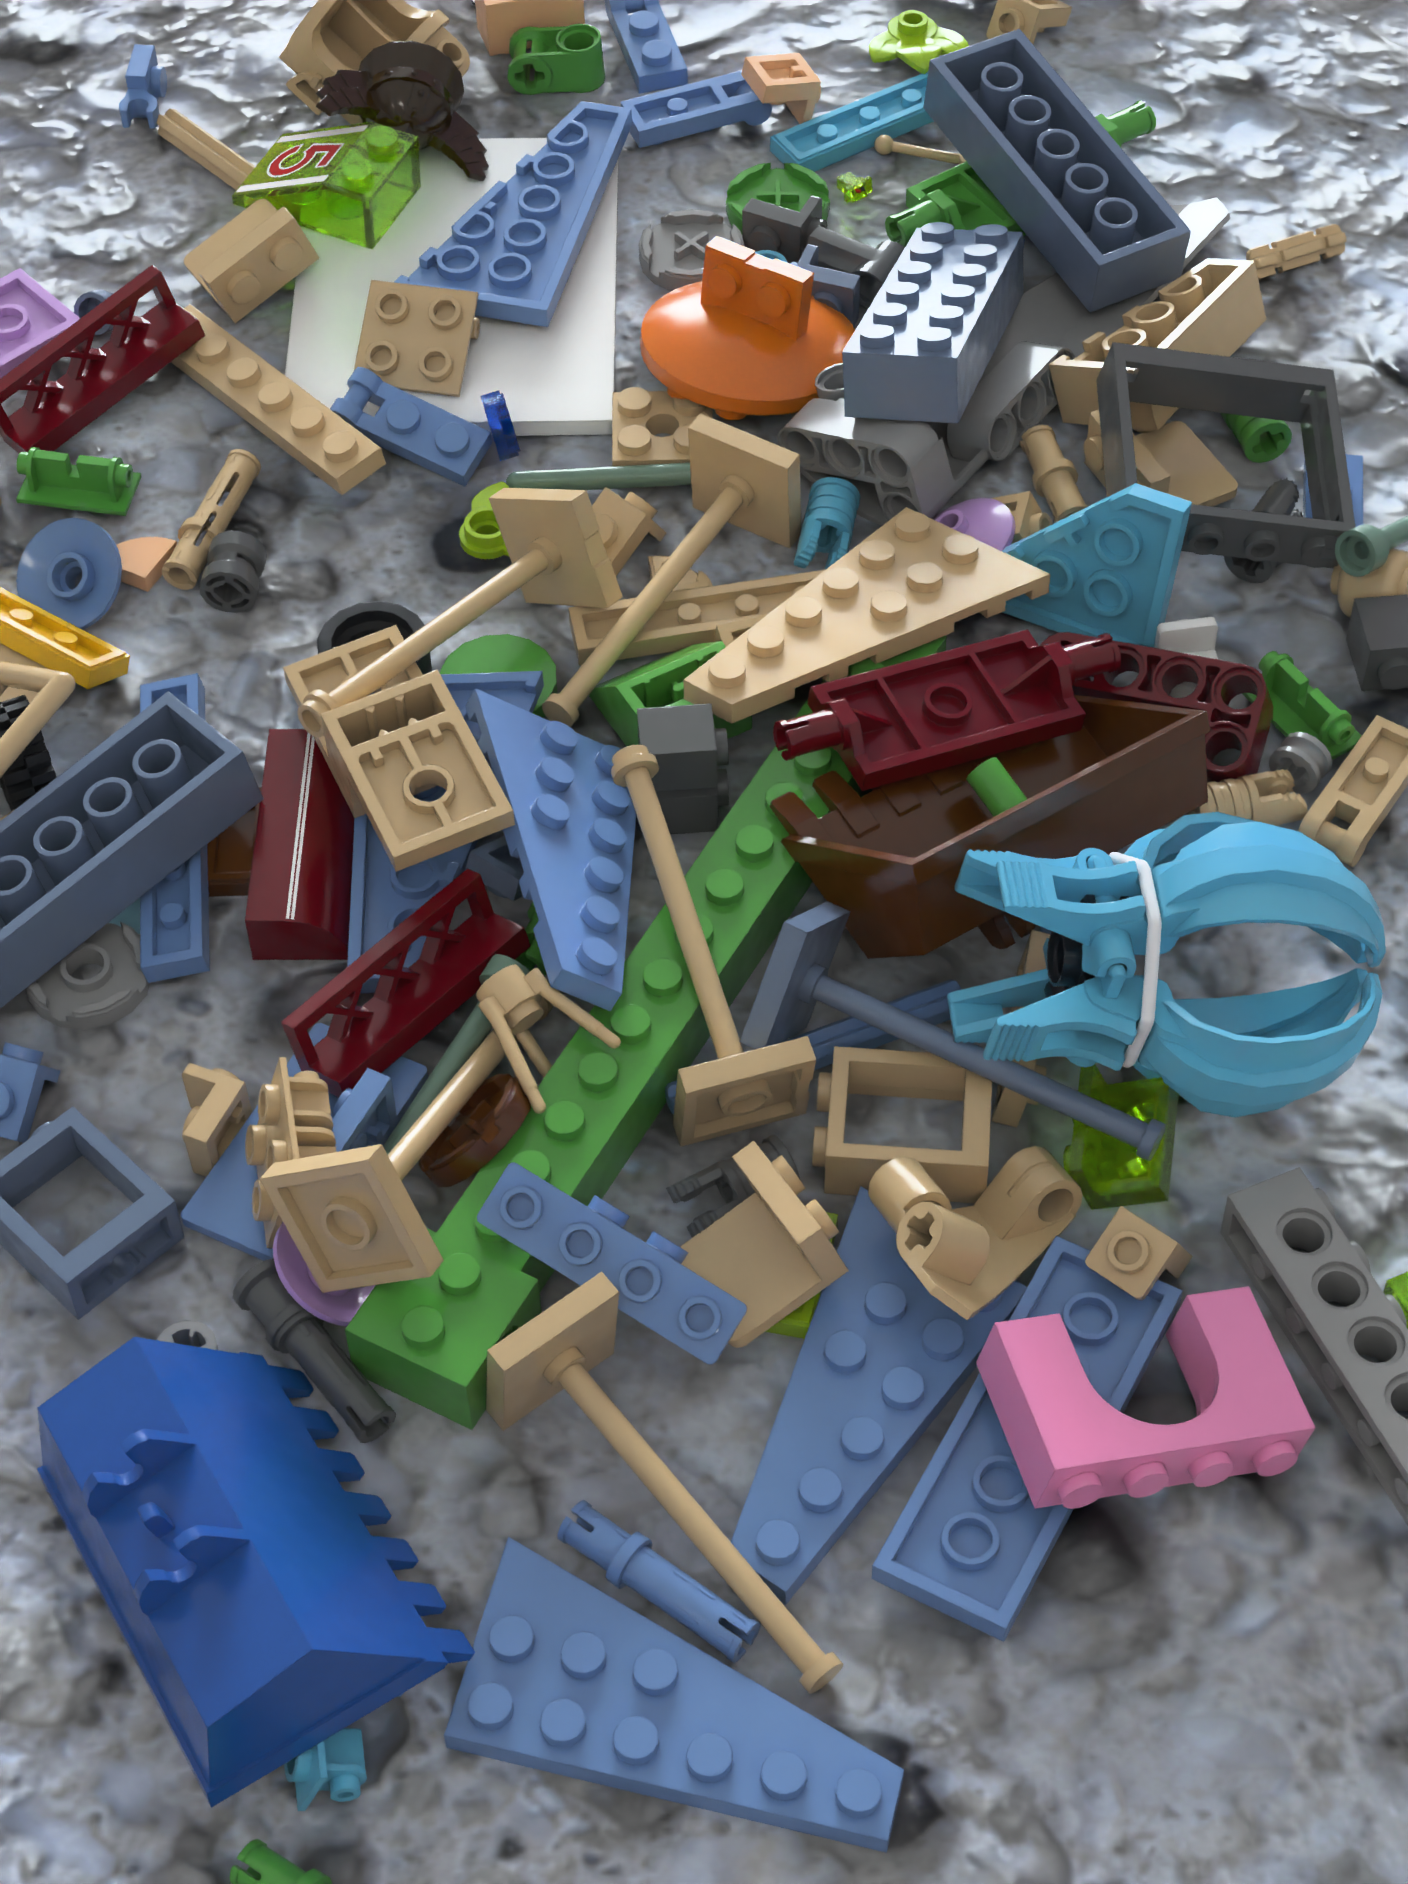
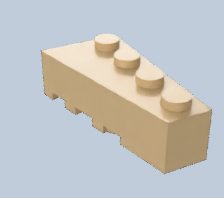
[1048,259,1267,433]

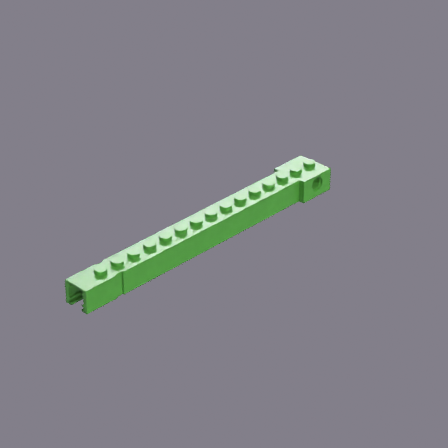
[345,636,947,1430]

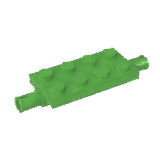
[885,101,1156,247]

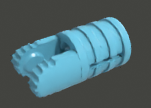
[794,477,861,569]

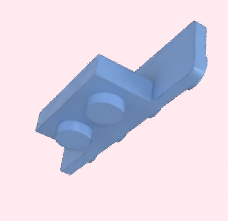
[477,1162,747,1365]

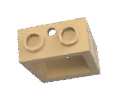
[812,1046,992,1203]

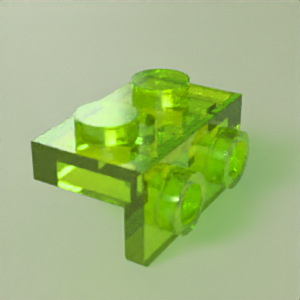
[1063,1064,1179,1210]

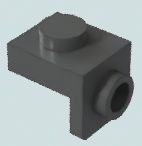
[742,195,827,264]

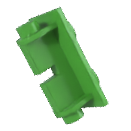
[16,447,142,516]
[1242,651,1362,760]

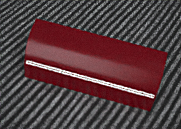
[245,729,355,960]

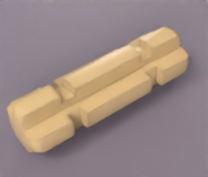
[1246,224,1347,280]

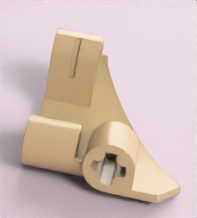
[868,1146,1083,1320]

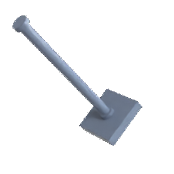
[740,901,1166,1161]

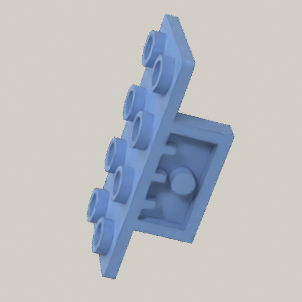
[181,1023,428,1261]

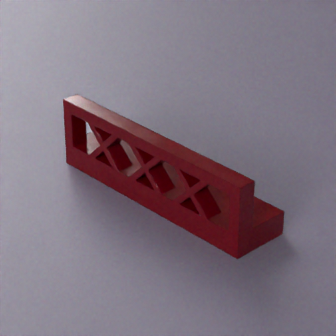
[0,265,205,453]
[281,868,531,1098]

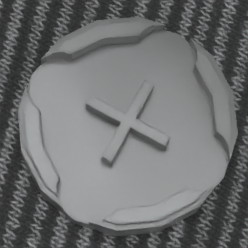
[639,209,744,291]

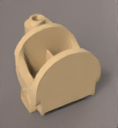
[279,0,470,130]

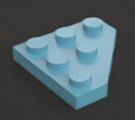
[1002,483,1192,648]

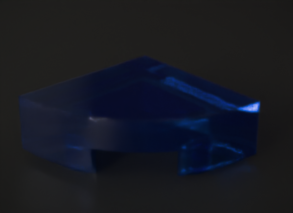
[480,390,521,461]

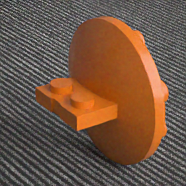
[640,236,855,420]

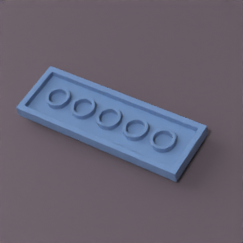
[872,1236,1183,1642]

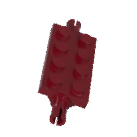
[773,629,1121,791]

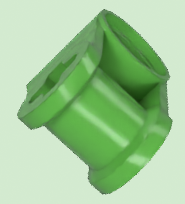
[507,24,605,95]

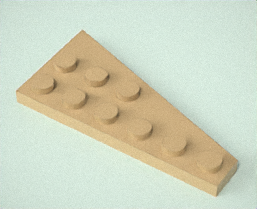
[683,507,1050,724]

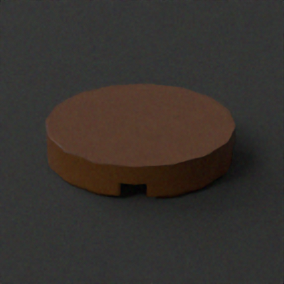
[418,1073,531,1187]

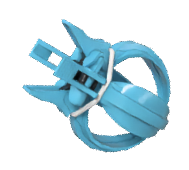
[947,812,1386,1118]

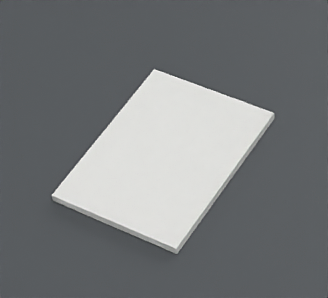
[285,138,619,436]

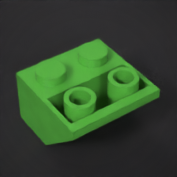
[589,641,752,747]

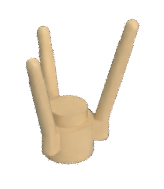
[476,964,621,1114]

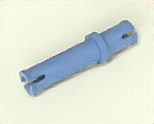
[557,1500,761,1663]

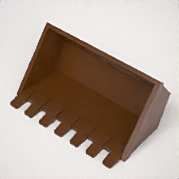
[770,695,1210,959]

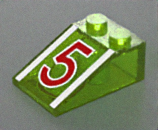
[232,122,421,249]

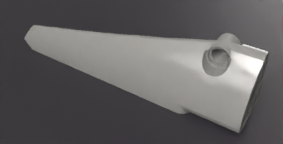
[777,198,1230,526]

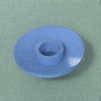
[16,518,122,630]

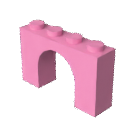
[976,1286,1316,1509]

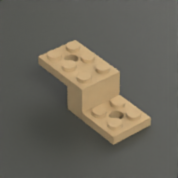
[283,625,515,872]

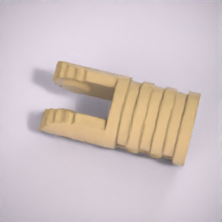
[1186,769,1308,826]

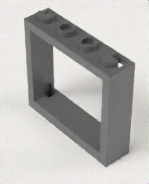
[1096,342,1356,569]

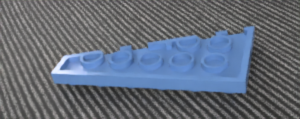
[444,1537,904,1853]

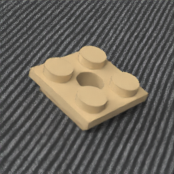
[612,387,713,466]

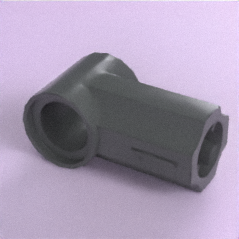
[802,226,905,310]

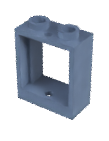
[0,1106,185,1320]

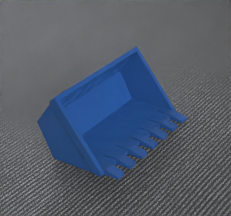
[37,1337,475,1808]

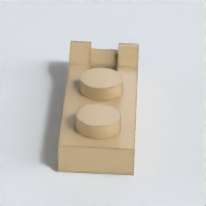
[1298,715,1408,867]

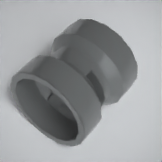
[199,531,267,613]

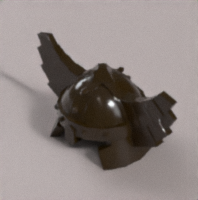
[316,41,489,181]

